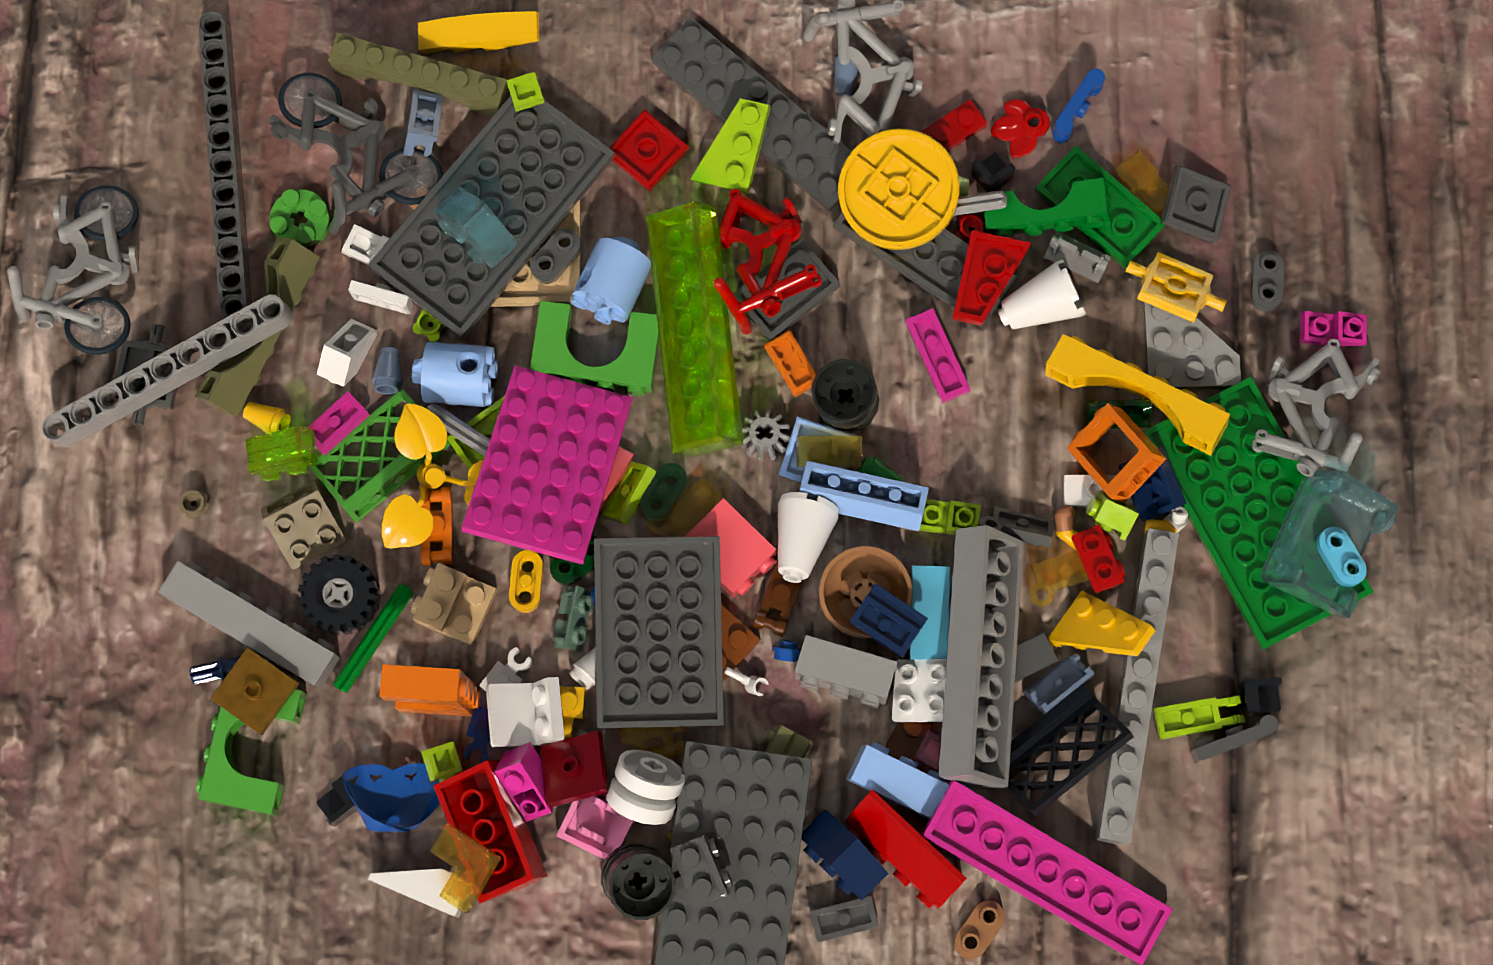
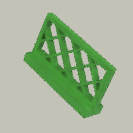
[308,388,451,523]

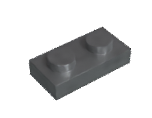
[809,896,879,943]

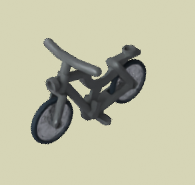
[269,73,443,235]

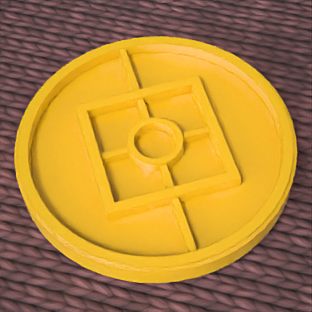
[838,129,960,250]

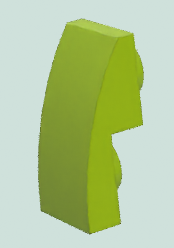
[919,499,981,535]

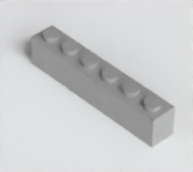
[158,561,340,689]

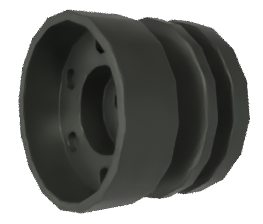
[812,359,880,433]
[601,844,675,920]

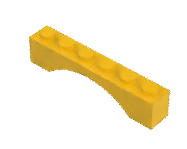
[1045,334,1230,456]

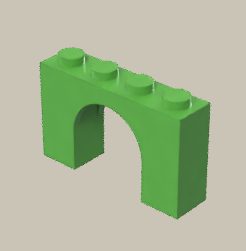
[530,301,663,396]
[196,690,307,816]

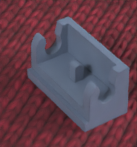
[403,90,443,157]
[1023,653,1095,716]

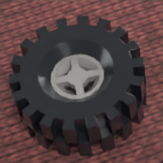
[298,554,380,635]

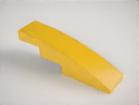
[418,11,540,54]

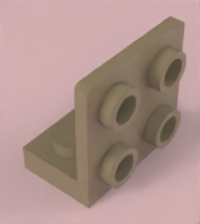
[261,480,346,569]

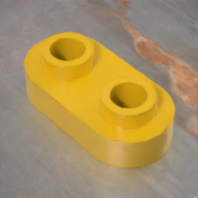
[509,550,544,613]

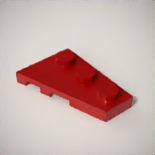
[952,230,1031,326]

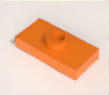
[764,330,817,398]

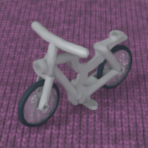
[7,185,139,355]

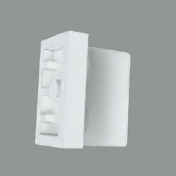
[892,659,947,722]
[486,677,564,747]

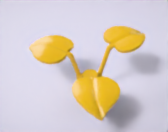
[381,403,484,548]

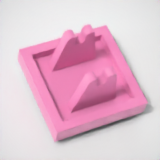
[556,793,634,860]

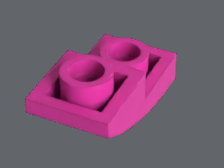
[1299,311,1367,346]

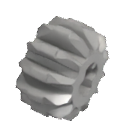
[739,409,791,462]

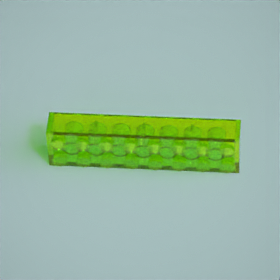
[646,201,744,457]

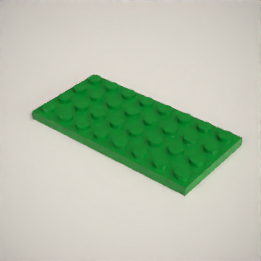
[1143,377,1374,651]

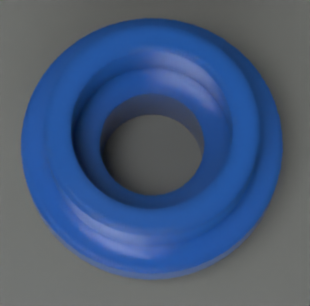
[772,640,802,662]

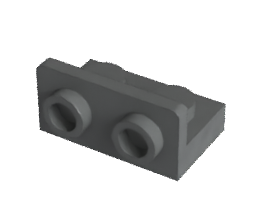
[670,834,733,909]

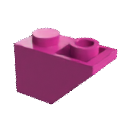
[494,742,553,822]

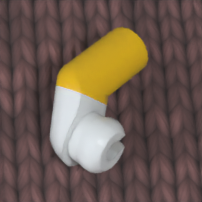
[1144,506,1188,534]

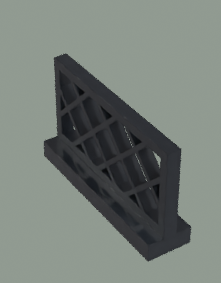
[1007,683,1134,817]

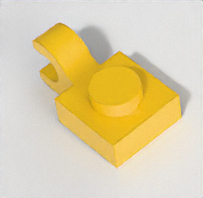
[560,686,586,740]

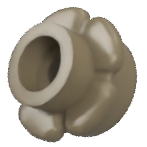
[179,489,209,519]

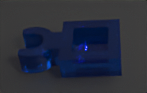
[464,706,491,763]

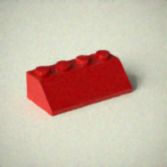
[433,760,548,904]
[845,789,967,910]

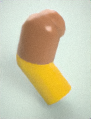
[1054,505,1078,551]

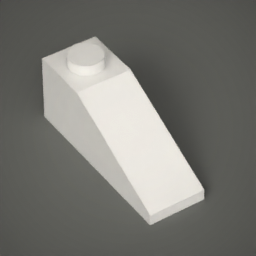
[368,866,473,918]

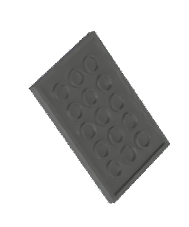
[594,536,724,728]

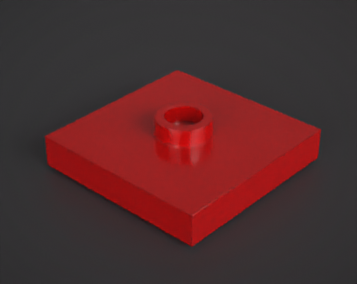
[609,109,690,192]

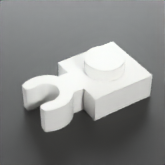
[479,647,533,691]

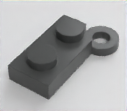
[978,507,1055,547]

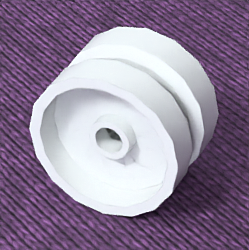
[606,750,686,825]

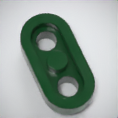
[550,535,599,585]

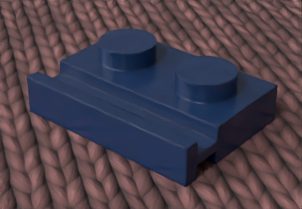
[849,584,928,658]

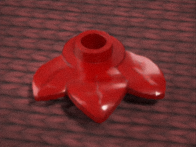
[991,99,1050,159]

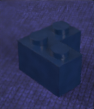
[802,809,889,900]

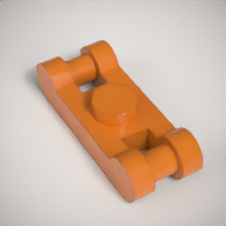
[421,486,454,566]

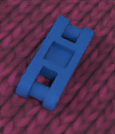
[1053,69,1105,144]

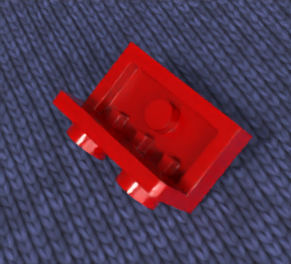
[1071,524,1126,593]

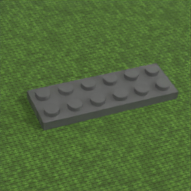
[833,212,1017,328]

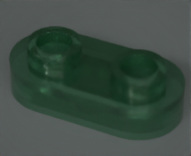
[641,463,687,521]

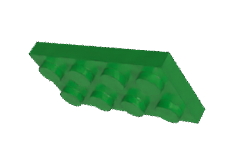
[1035,145,1166,269]

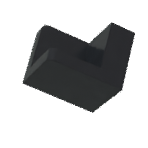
[971,152,1015,192]
[1239,677,1282,715]
[317,777,357,827]

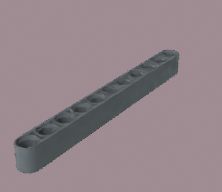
[199,11,252,327]

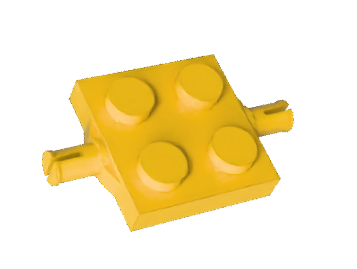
[1125,252,1227,323]

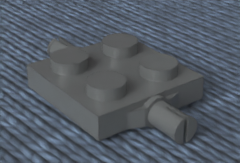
[112,323,177,426]

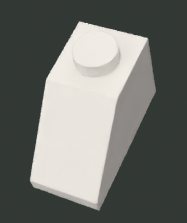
[317,319,378,387]

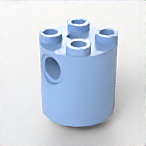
[570,237,652,325]
[412,342,498,407]

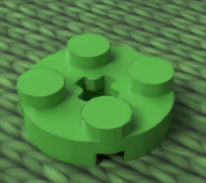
[269,189,331,248]

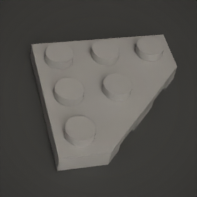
[1143,302,1241,390]

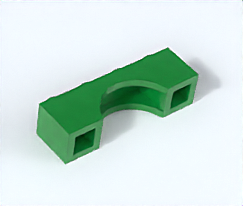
[984,177,1111,238]

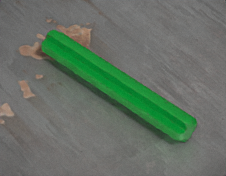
[333,583,414,693]

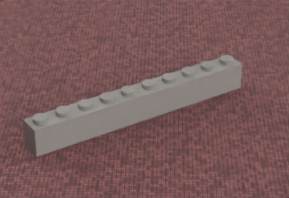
[1095,528,1179,846]

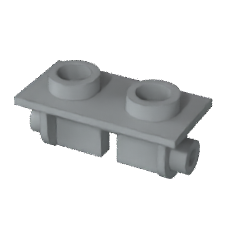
[1044,232,1111,283]

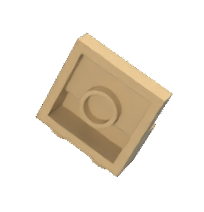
[411,563,497,646]

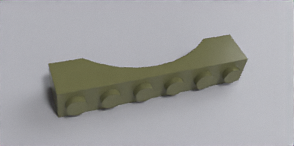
[328,32,510,116]
[194,237,320,417]

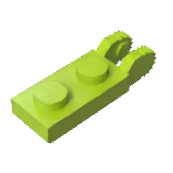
[1152,696,1245,740]

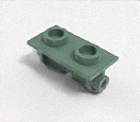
[552,585,593,653]

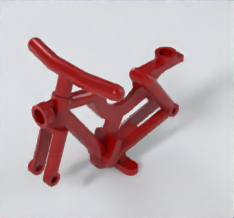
[693,189,823,335]

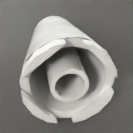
[998,259,1086,329]
[778,492,839,583]

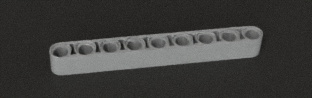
[42,295,293,448]

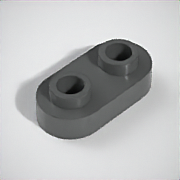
[530,229,581,284]
[1250,250,1284,312]

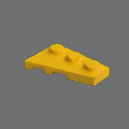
[1048,590,1156,656]

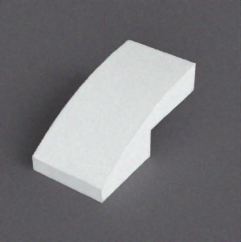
[341,224,390,265]

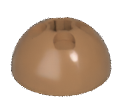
[819,546,912,639]

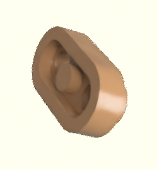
[954,900,1005,960]

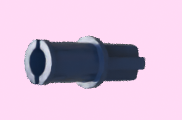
[189,656,241,684]

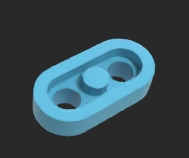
[1316,527,1367,587]

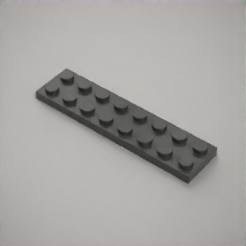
[651,17,852,212]

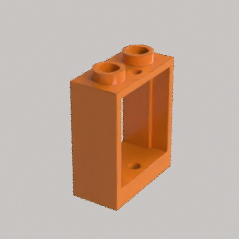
[1067,403,1167,503]

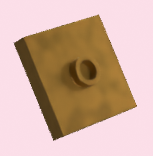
[210,647,299,735]

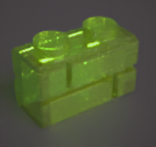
[245,426,318,481]

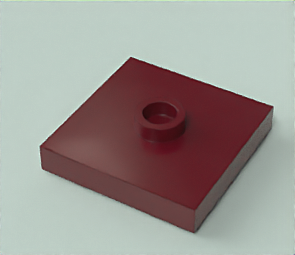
[540,731,608,808]

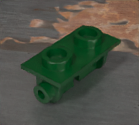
[1086,397,1152,429]

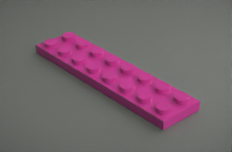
[921,780,1173,965]

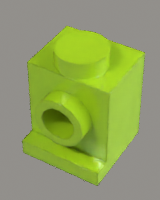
[1086,490,1139,541]

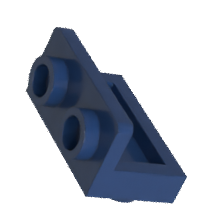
[1118,447,1187,522]

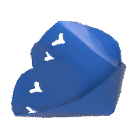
[342,763,440,832]

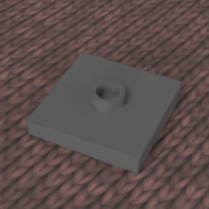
[1160,165,1231,243]

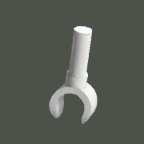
[724,666,769,696]

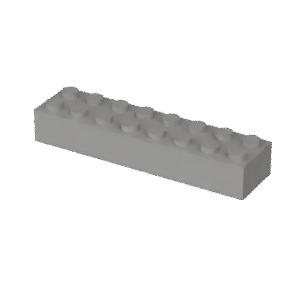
[939,525,1024,789]

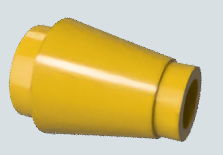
[243,402,291,437]

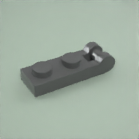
[1190,715,1279,764]

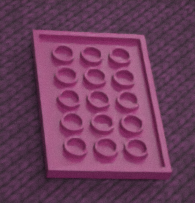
[462,365,633,565]

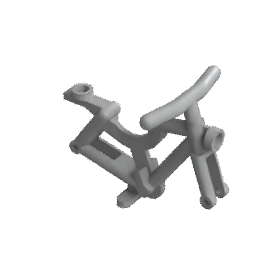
[803,0,923,144]
[1252,339,1381,489]

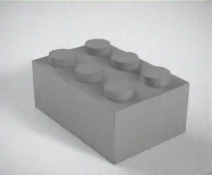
[795,635,897,708]

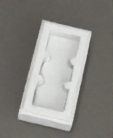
[348,280,414,314]
[1063,475,1116,507]

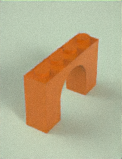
[379,664,481,717]

